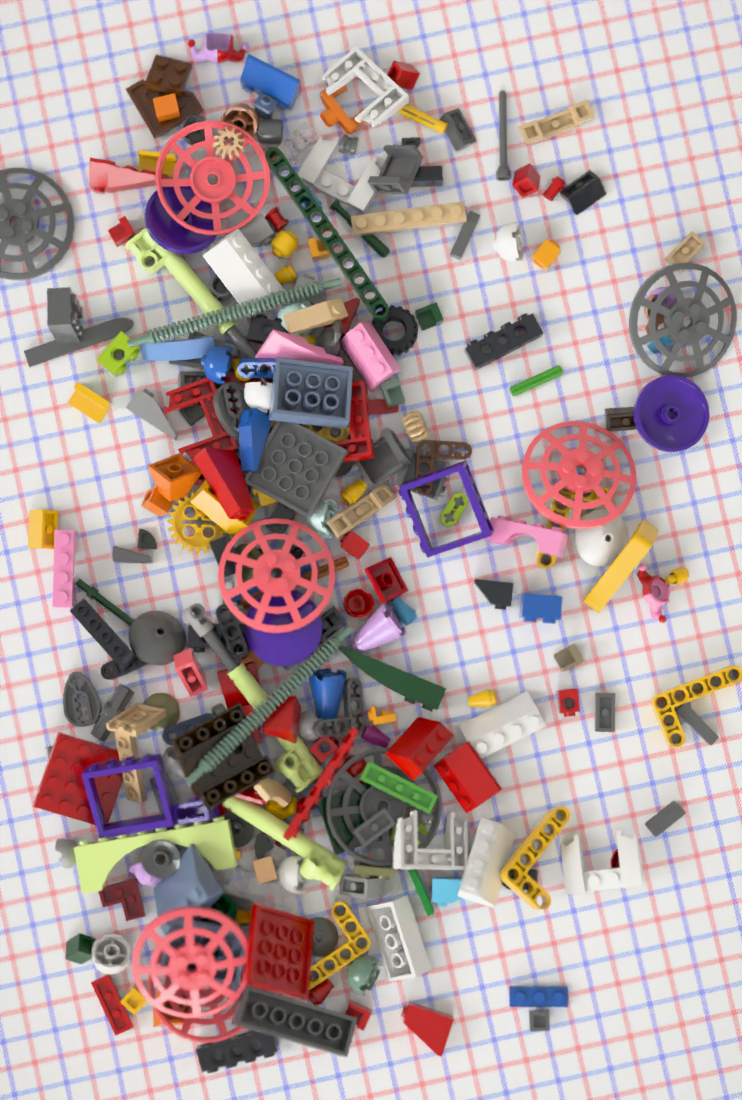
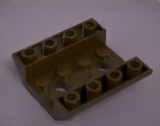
[171,703,276,810]

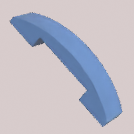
[140,335,216,361]

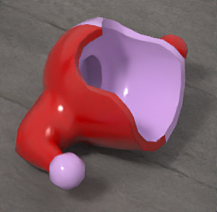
[188,33,250,63]

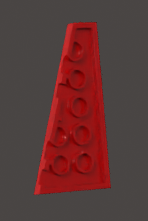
[282,727,359,841]

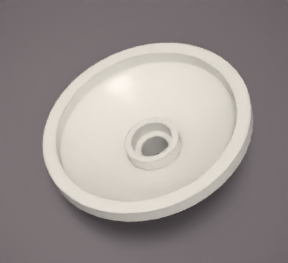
[574,509,629,567]

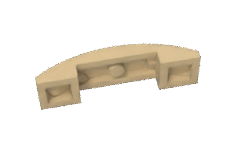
[518,99,595,145]
[327,483,396,538]

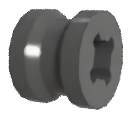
[339,134,359,156]

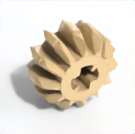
[213,126,245,160]
[402,410,430,444]

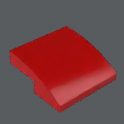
[217,661,262,709]

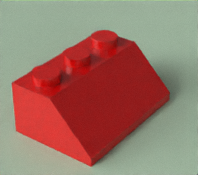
[385,717,454,781]
[433,741,502,813]

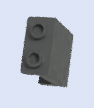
[367,144,423,195]
[352,428,412,488]
[394,448,450,501]

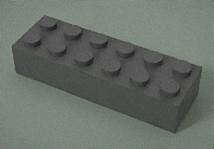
[231,985,358,1057]

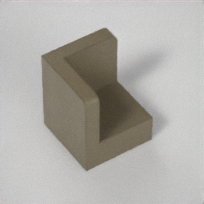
[554,644,584,672]

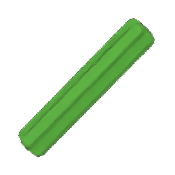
[509,365,563,397]

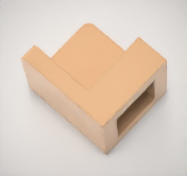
[252,856,277,884]

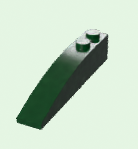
[338,645,446,712]

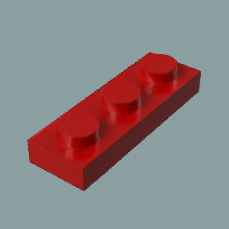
[91,974,134,1036]

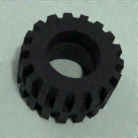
[371,305,418,356]

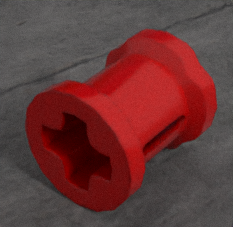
[265,207,289,233]

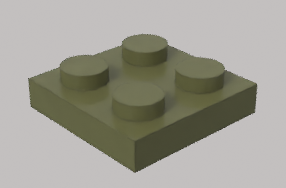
[354,861,394,880]

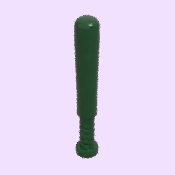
[330,200,390,258]

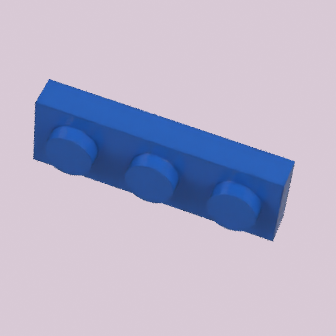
[509,986,568,1007]

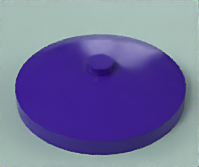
[144,186,221,254]
[633,375,709,452]
[245,590,323,667]

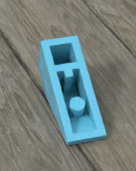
[431,876,462,906]

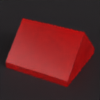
[364,557,409,604]
[262,695,301,744]

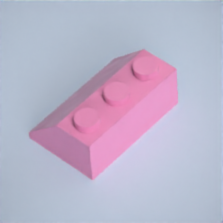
[340,321,401,390]

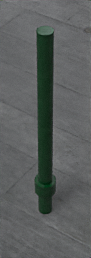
[75,579,134,627]

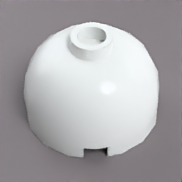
[493,222,524,262]
[244,382,272,414]
[276,854,310,894]
[92,933,131,974]

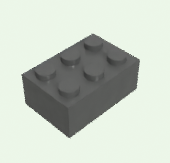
[47,287,83,344]

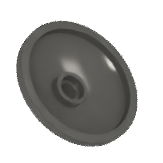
[128,611,186,665]

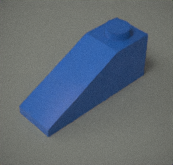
[238,408,272,472]

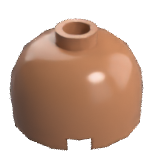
[221,103,259,139]

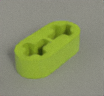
[440,493,468,527]

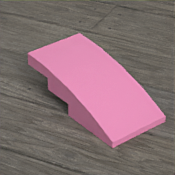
[255,329,344,368]

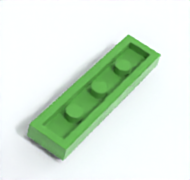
[359,761,438,814]

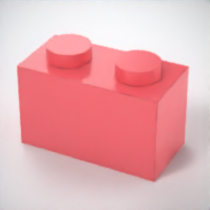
[173,648,208,697]

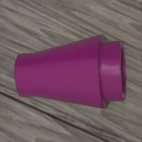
[361,724,391,748]

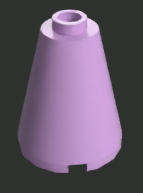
[352,603,407,653]

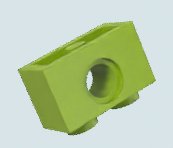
[96,331,141,377]

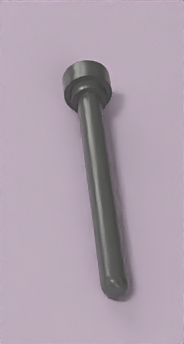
[496,90,511,181]

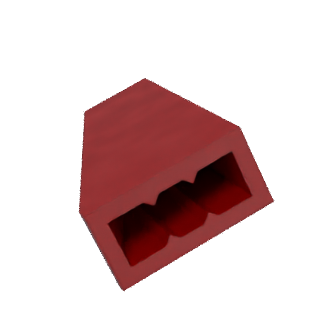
[194,448,255,521]

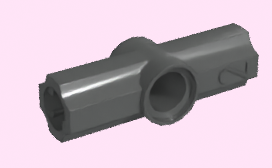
[90,684,134,742]

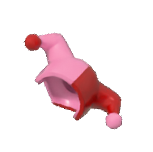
[637,563,670,623]

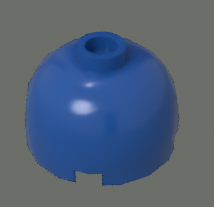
[201,345,233,385]

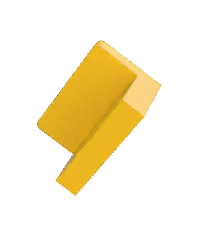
[138,150,178,179]
[68,382,112,423]
[28,510,58,549]

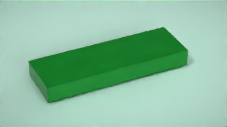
[407,869,435,916]

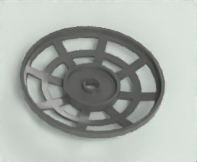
[0,168,74,281]
[629,262,737,378]
[326,748,442,866]

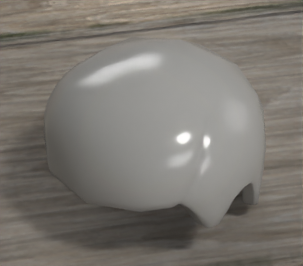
[298,711,325,741]
[55,838,77,869]

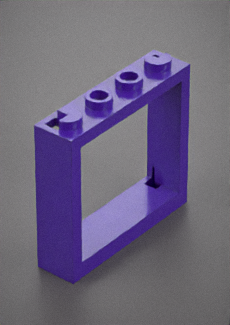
[399,460,494,558]
[82,753,175,838]

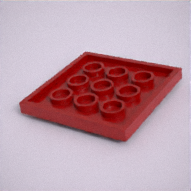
[32,732,124,825]
[245,904,314,999]

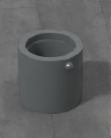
[258,118,283,145]
[209,274,233,301]

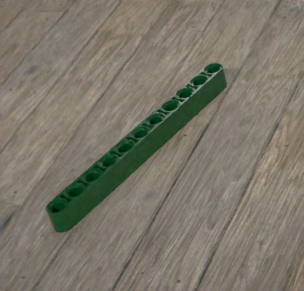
[265,147,390,322]

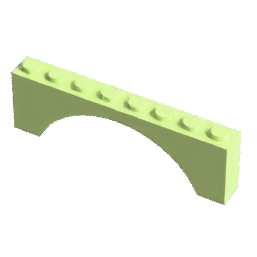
[74,816,238,894]

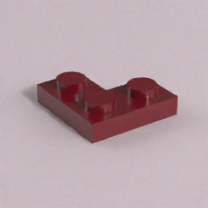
[98,878,146,921]

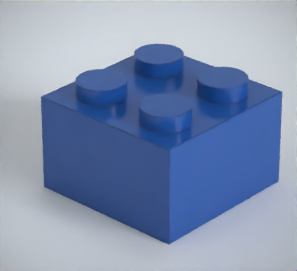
[519,593,562,624]

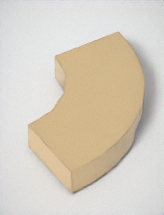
[254,779,294,808]

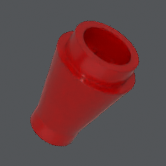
[308,978,335,1006]

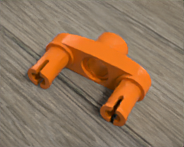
[320,85,366,134]

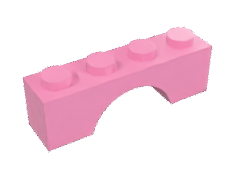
[485,515,568,558]
[52,530,78,608]

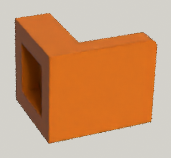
[153,93,181,122]
[141,486,173,517]

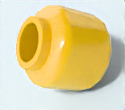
[270,230,299,259]

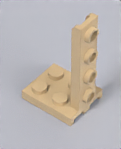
[106,703,167,803]

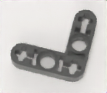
[313,678,365,738]

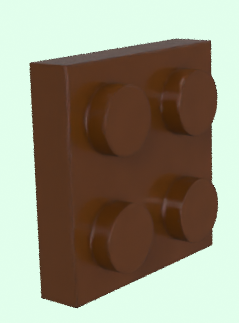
[145,54,192,97]

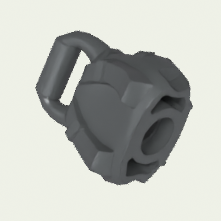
[315,321,342,357]

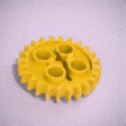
[167,492,227,554]

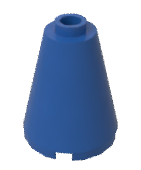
[308,669,347,720]

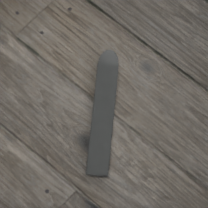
[24,318,134,367]

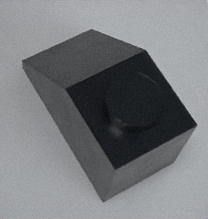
[474,579,514,610]

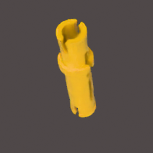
[398,104,448,134]

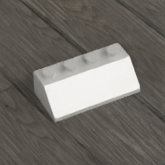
[203,229,284,317]
[459,691,546,759]
[457,817,516,908]
[366,895,431,981]

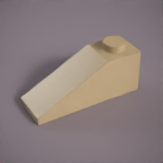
[283,298,348,334]

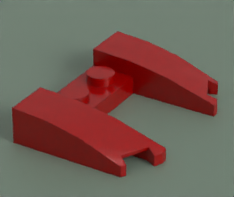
[164,378,238,465]
[333,381,375,462]

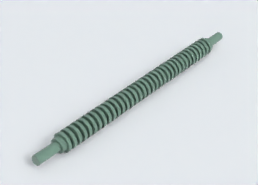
[127,278,341,348]
[185,625,353,786]

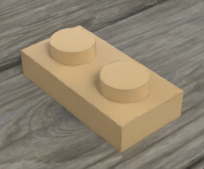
[665,231,705,272]

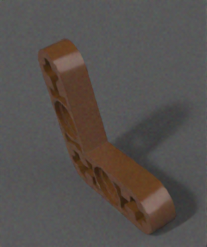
[414,440,472,496]

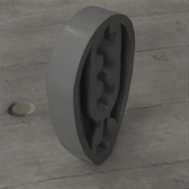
[213,382,251,439]
[63,672,102,727]

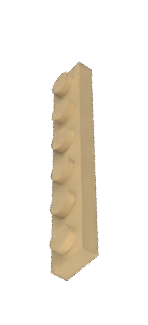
[351,201,467,237]

